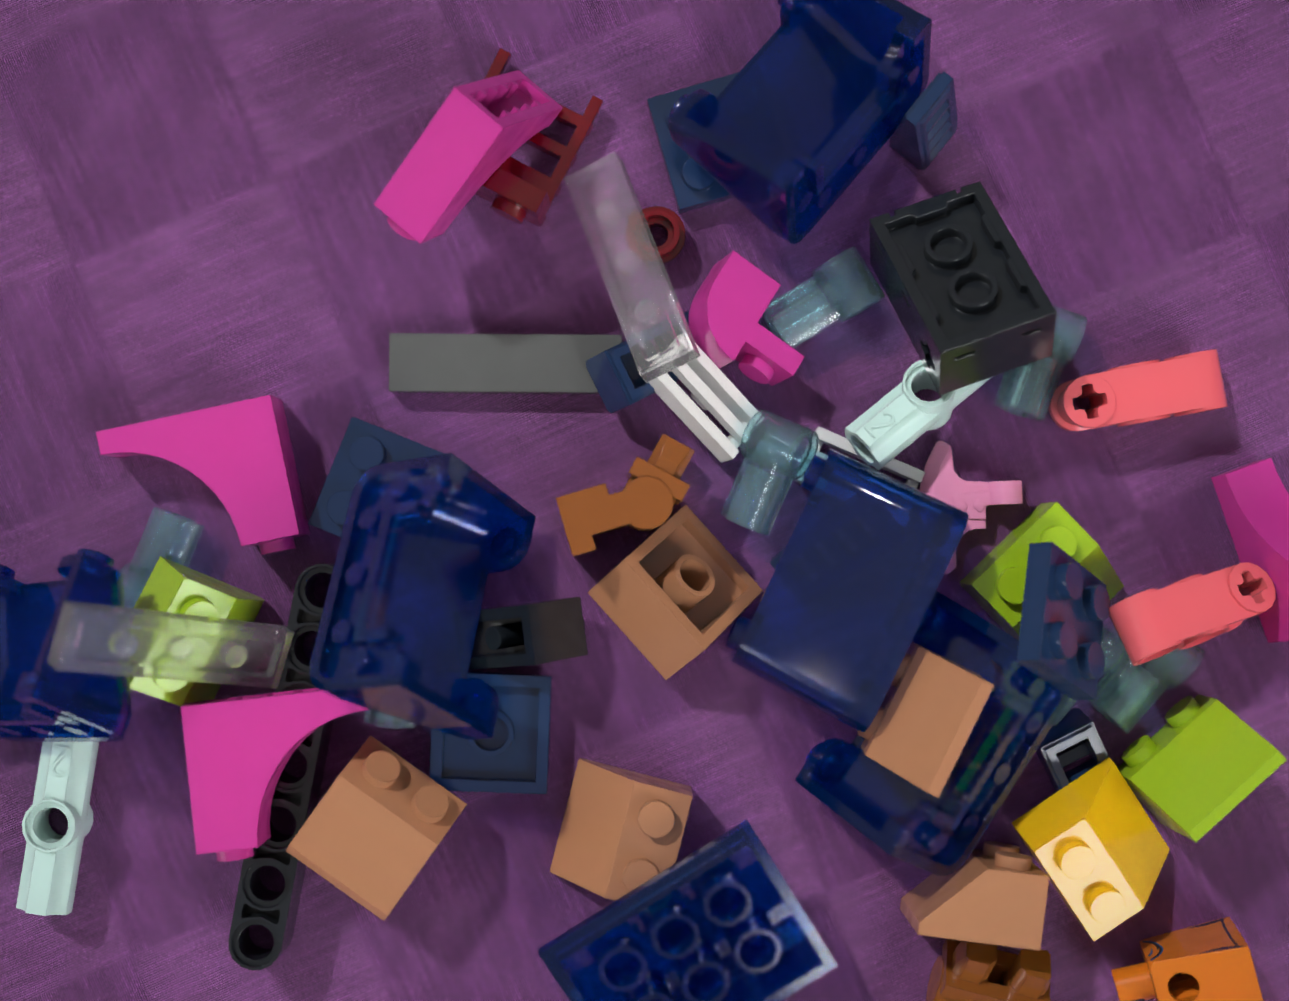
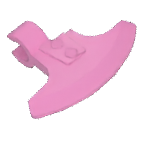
[919,440,1023,574]

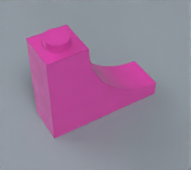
[374,70,563,244]
[96,395,310,555]
[1211,458,1289,643]
[181,681,376,862]

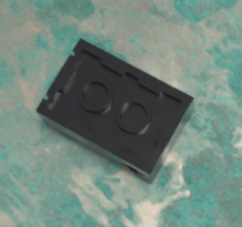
[869,181,1057,395]

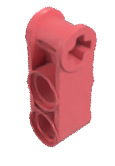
[1049,349,1228,432]
[1109,562,1276,666]

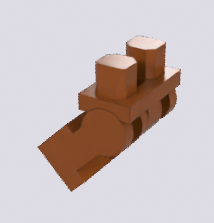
[556,434,695,557]
[926,939,1051,1001]

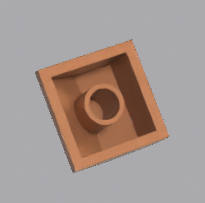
[587,504,763,680]
[857,642,994,798]
[286,735,467,921]
[550,757,693,913]
[900,841,1049,951]

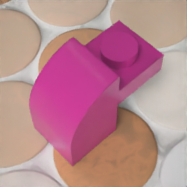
[688,250,805,386]

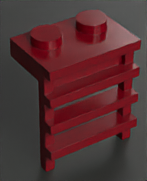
[475,48,603,228]

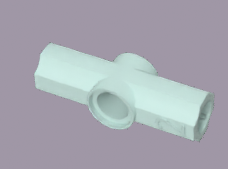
[845,360,992,470]
[16,730,100,916]

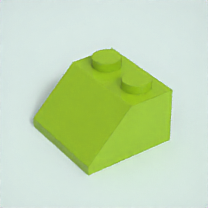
[959,502,1124,644]
[105,556,264,706]
[1118,694,1287,842]

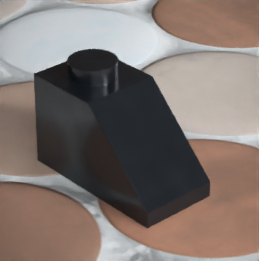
[452,596,588,670]

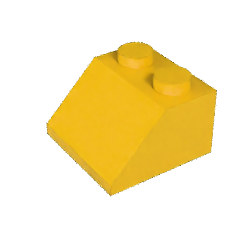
[1011,757,1170,941]

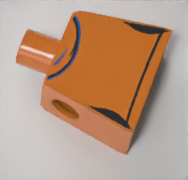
[1111,917,1263,1001]

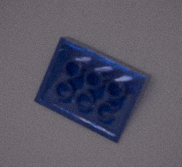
[538,819,839,1001]

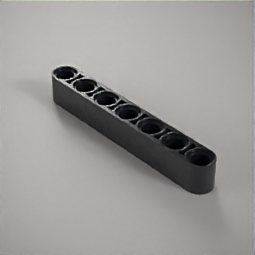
[229,563,357,970]

